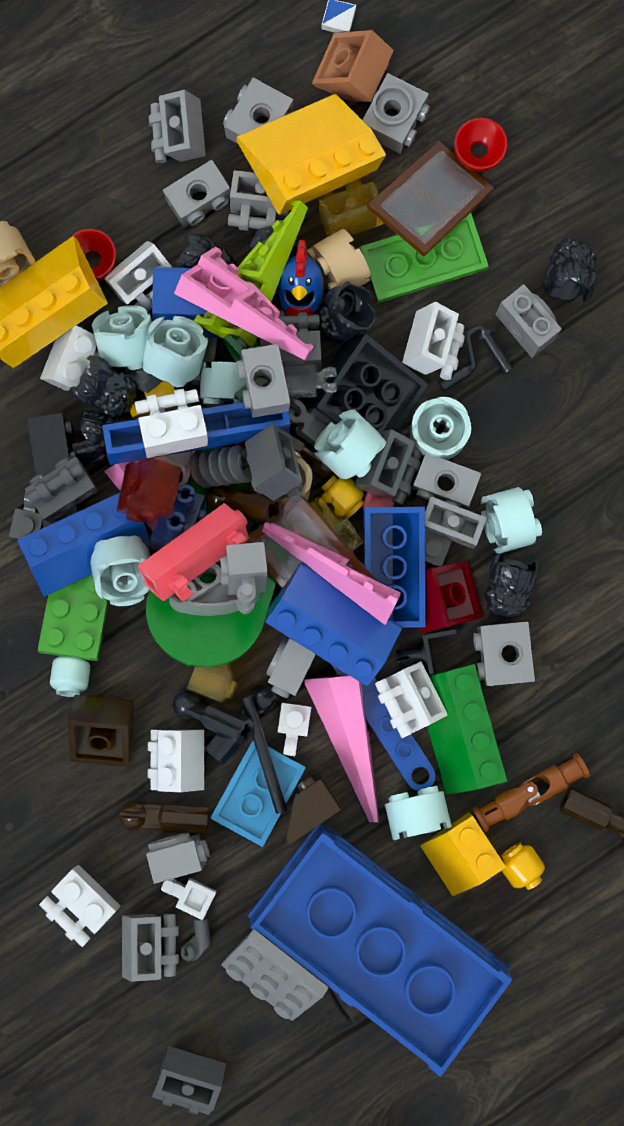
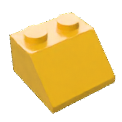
[420,813,506,896]

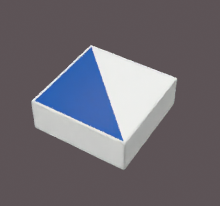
[322,0,356,33]

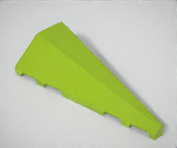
[194,200,308,348]

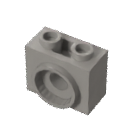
[362,73,430,154]
[223,78,294,144]
[495,284,562,358]
[473,622,535,686]
[266,637,316,698]
[146,832,210,884]

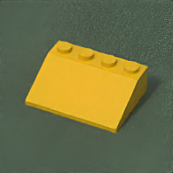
[236,94,386,215]
[0,236,108,368]

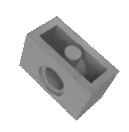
[163,160,231,227]
[236,344,290,418]
[412,453,481,510]
[425,497,487,549]

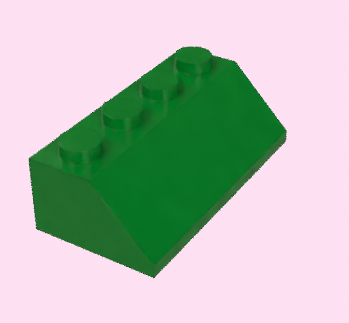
[427,664,507,795]

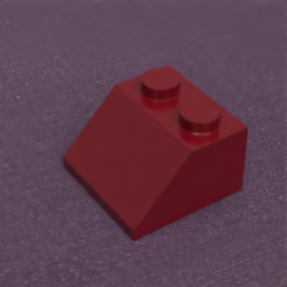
[419,561,484,634]

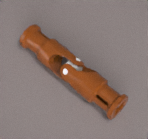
[472,753,590,832]

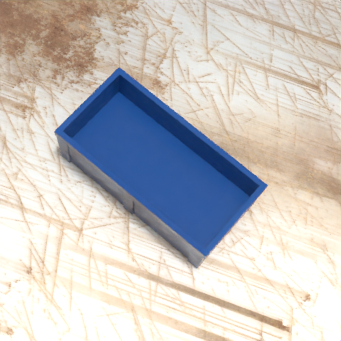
[248,822,512,1077]

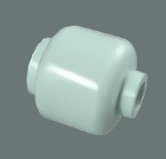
[50,656,91,697]

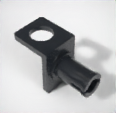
[396,629,459,675]

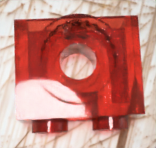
[116,459,181,523]

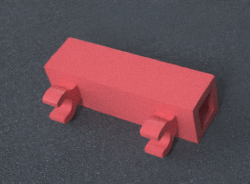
[137,503,249,601]

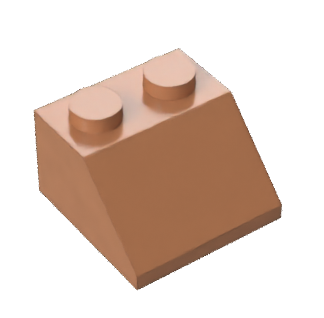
[312,30,394,102]

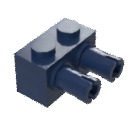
[150,484,208,551]

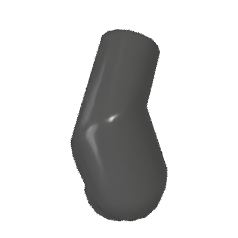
[181,917,211,961]

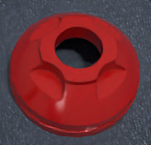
[454,118,507,172]
[70,229,117,281]

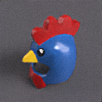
[277,240,324,316]

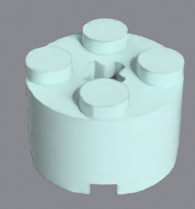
[92,305,152,370]
[143,316,208,387]
[199,362,246,407]
[410,397,471,460]
[314,410,386,479]
[481,487,542,554]
[90,535,150,606]
[385,786,452,840]

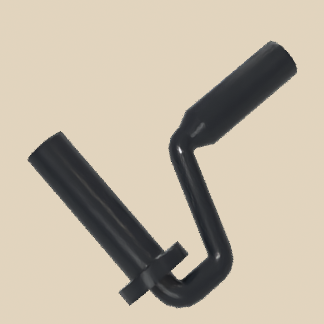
[438,324,513,391]

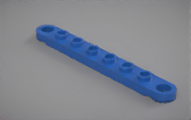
[331,664,435,791]

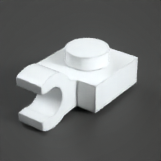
[278,703,311,756]
[161,878,216,920]

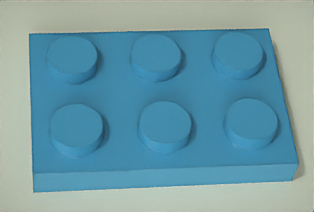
[211,741,306,847]

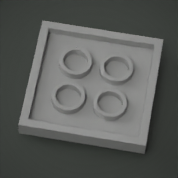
[221,929,329,1021]

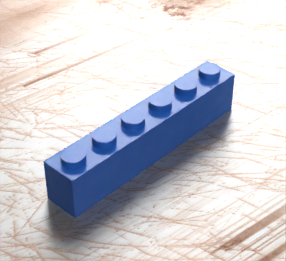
[102,402,290,465]

